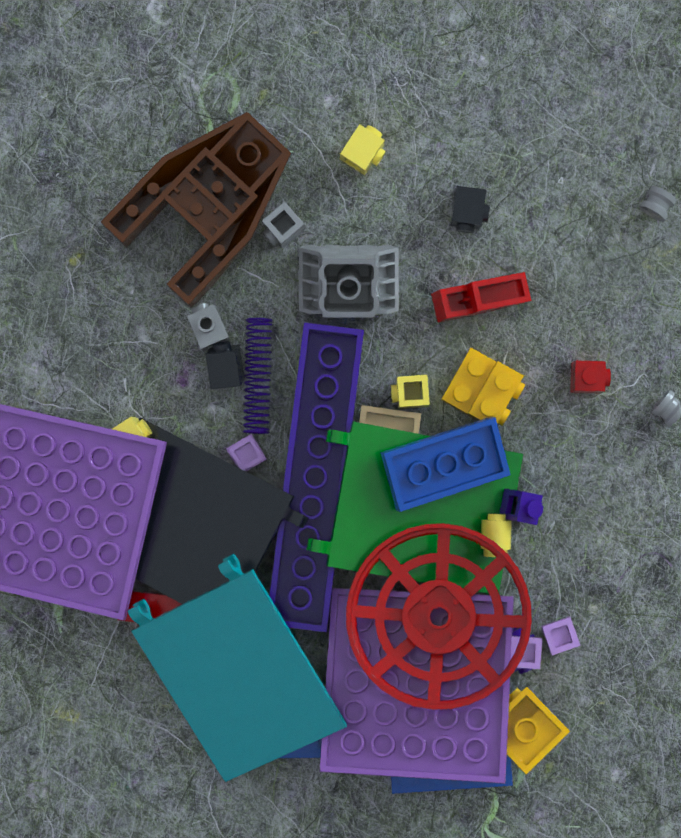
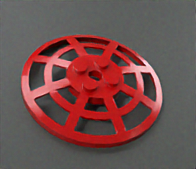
[346,523,532,710]

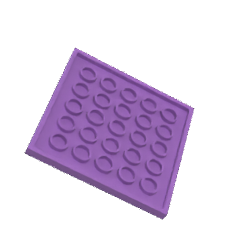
[0,404,167,620]
[320,588,514,784]

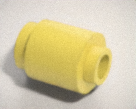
[480,514,512,557]

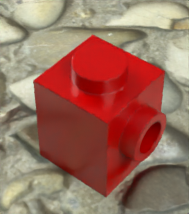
[570,360,611,394]

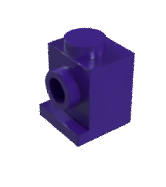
[499,489,543,525]

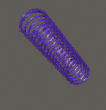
[243,318,273,434]

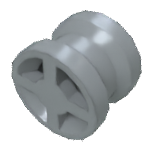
[639,186,677,222]
[651,390,681,427]

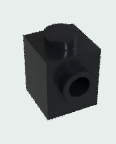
[450,186,490,233]
[205,341,245,390]

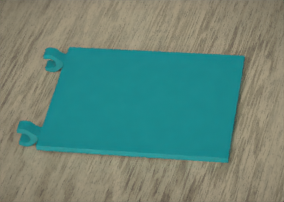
[128,553,347,782]

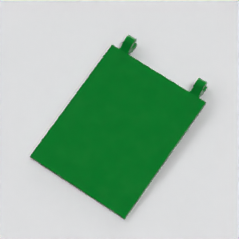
[306,421,523,594]

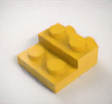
[441,348,526,426]
[507,687,570,775]

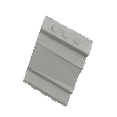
[299,244,399,318]

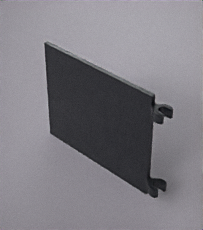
[135,418,309,604]

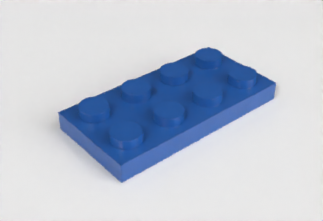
[380,417,511,512]

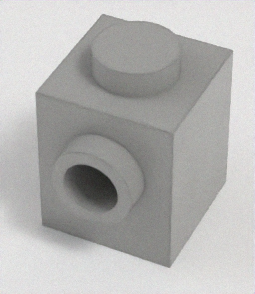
[262,201,305,249]
[187,303,230,352]

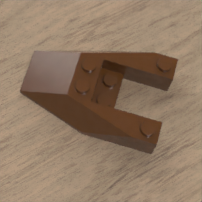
[101,112,291,308]

